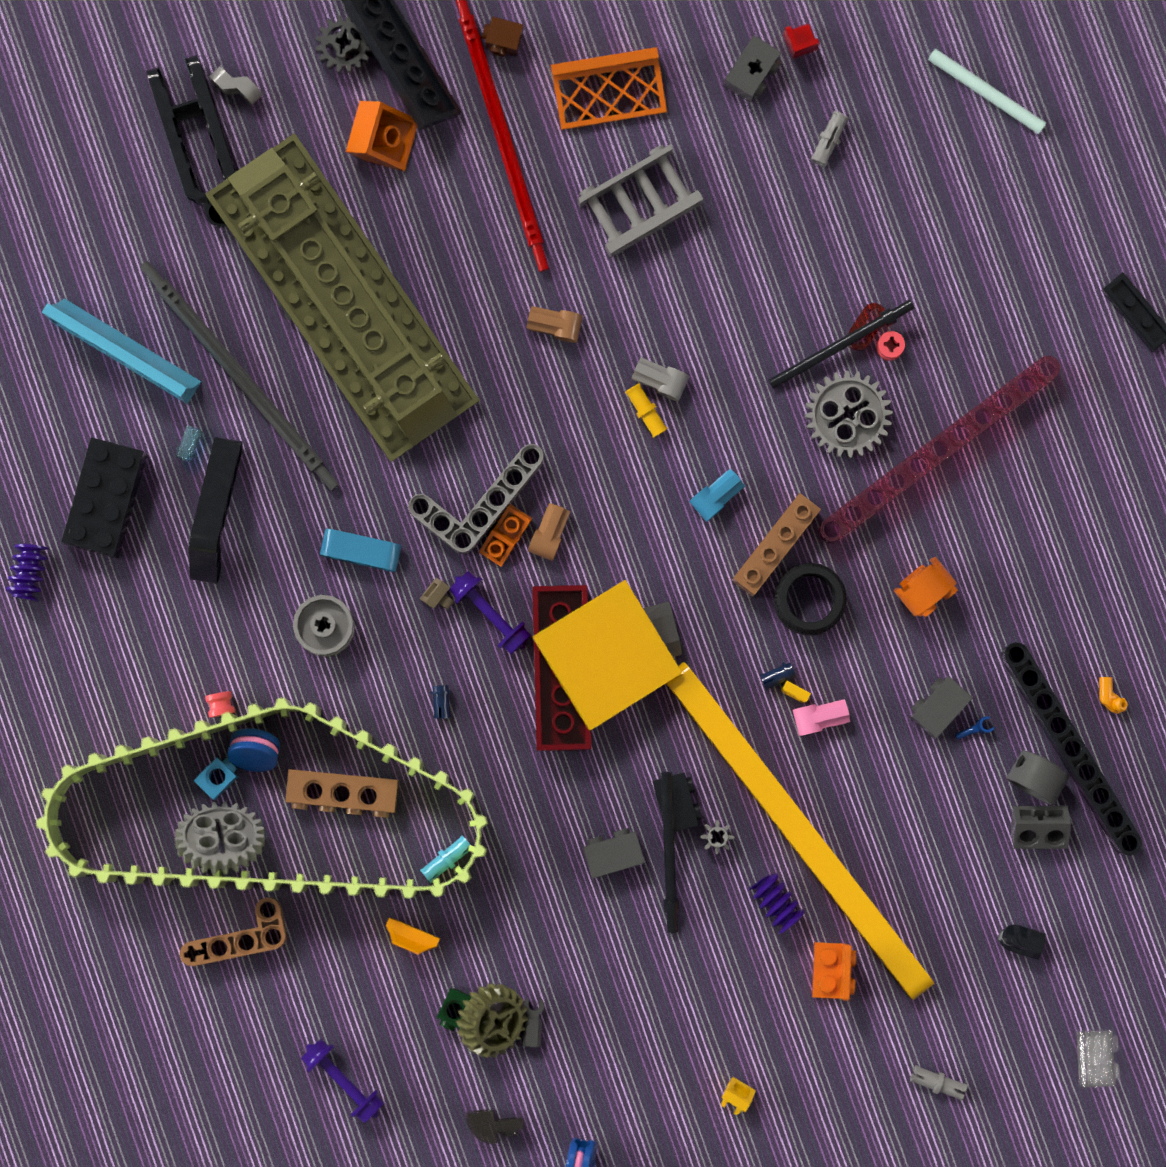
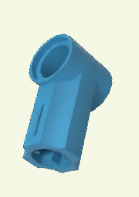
[689,469,745,522]

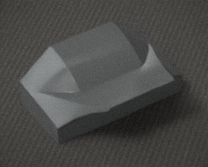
[643,602,682,657]

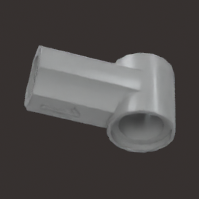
[631,357,690,401]

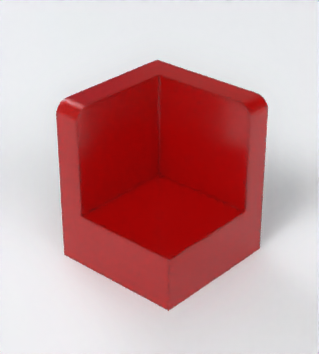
[783,23,820,60]

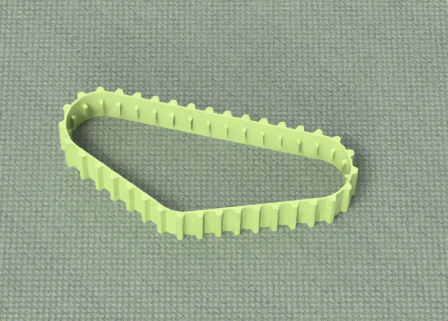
[36,698,488,898]

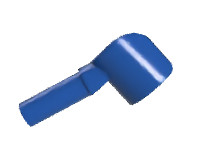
[955,716,995,740]

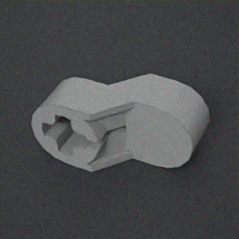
[209,66,263,105]

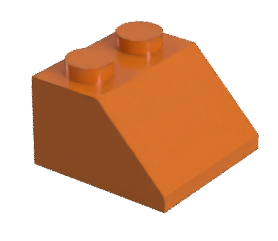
[346,101,417,171]

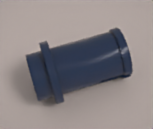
[760,662,796,690]
[430,685,452,719]

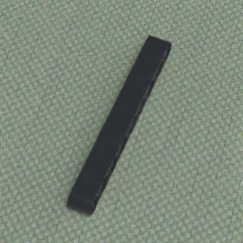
[1001,642,1142,855]

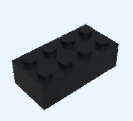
[61,437,147,559]

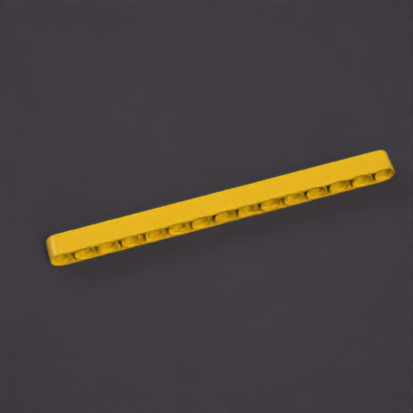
[666,662,935,1000]

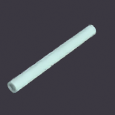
[928,49,1046,134]

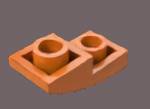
[479,504,533,567]

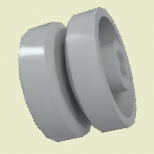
[293,595,355,657]

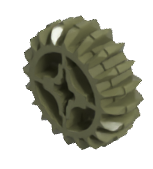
[456,983,528,1058]

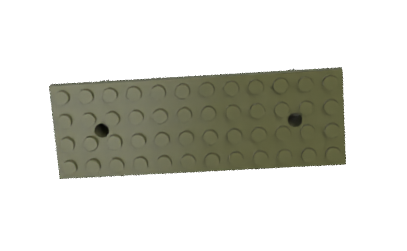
[205,133,480,462]

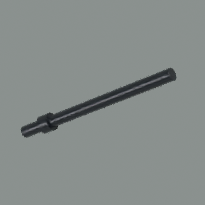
[768,299,915,389]
[661,772,680,933]

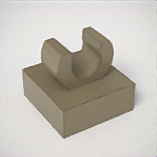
[419,578,454,610]

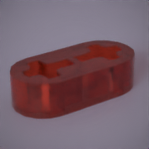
[848,303,885,351]

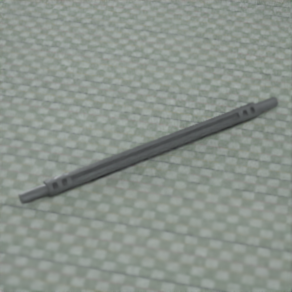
[140,261,339,491]

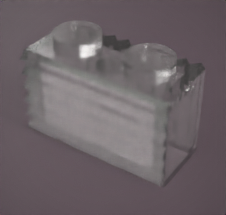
[1076,1029,1120,1087]

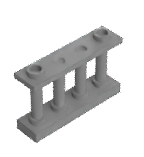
[578,144,703,258]

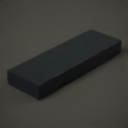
[1101,272,1166,352]

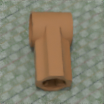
[526,306,583,343]
[528,503,571,561]

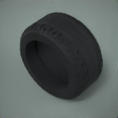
[774,563,847,636]

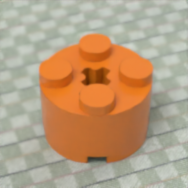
[894,557,958,617]

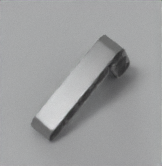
[408,444,544,555]

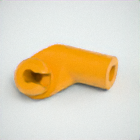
[1099,677,1128,714]

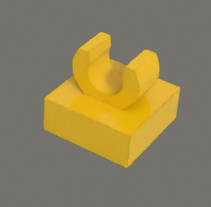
[721,1077,756,1115]

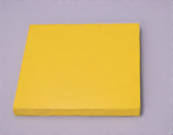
[532,580,682,731]

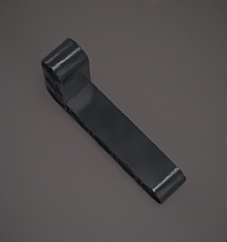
[188,437,243,584]

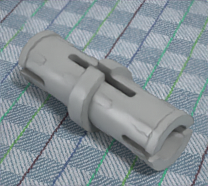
[810,111,849,167]
[910,1065,968,1101]

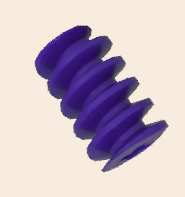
[5,543,49,602]
[747,873,805,934]

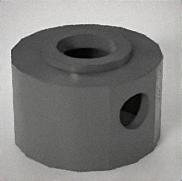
[1006,750,1070,806]

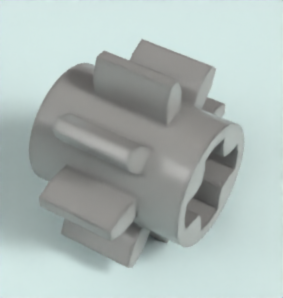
[700,820,734,854]

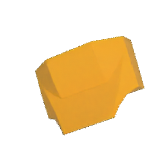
[386,917,441,954]

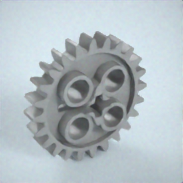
[804,370,893,459]
[175,801,265,875]

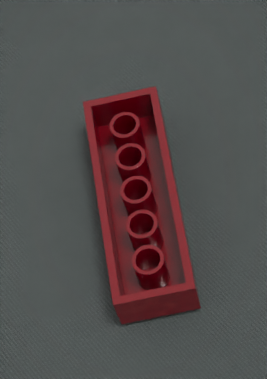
[532,585,591,752]

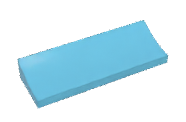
[42,298,201,404]

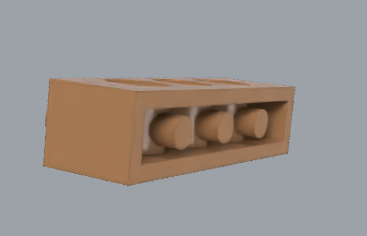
[732,493,821,597]
[285,769,399,818]

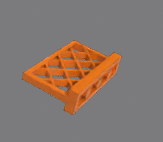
[550,47,667,130]

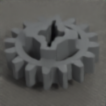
[315,15,373,74]

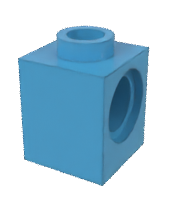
[194,757,239,800]

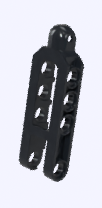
[146,55,236,228]

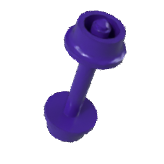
[449,571,531,654]
[301,1038,384,1123]

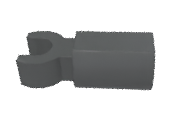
[522,999,544,1047]

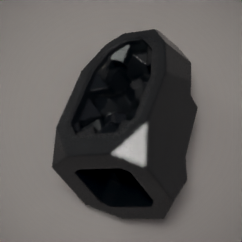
[998,924,1046,960]

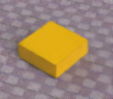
[781,681,811,703]

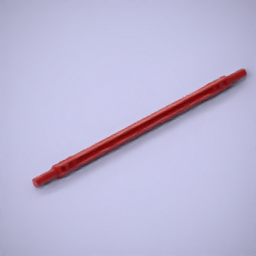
[455,0,549,272]

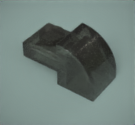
[466,1108,524,1144]

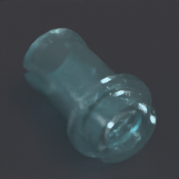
[175,426,203,462]

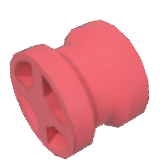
[876,331,905,361]
[205,691,236,718]

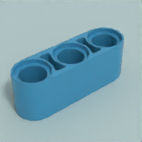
[319,528,402,572]

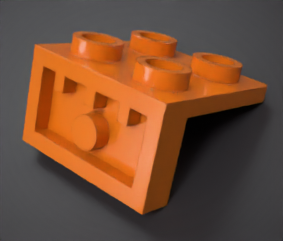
[812,942,856,1001]

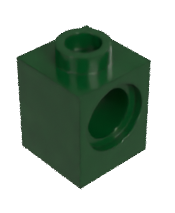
[436,987,471,1032]

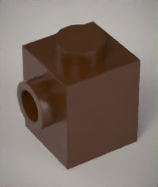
[482,16,524,56]

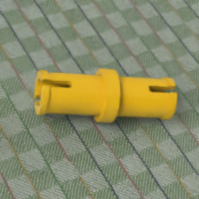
[625,383,668,438]

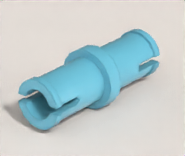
[420,836,470,883]

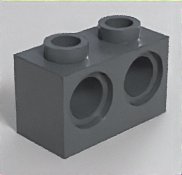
[1010,806,1071,849]

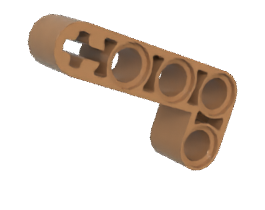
[180,897,287,966]

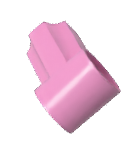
[793,699,850,736]

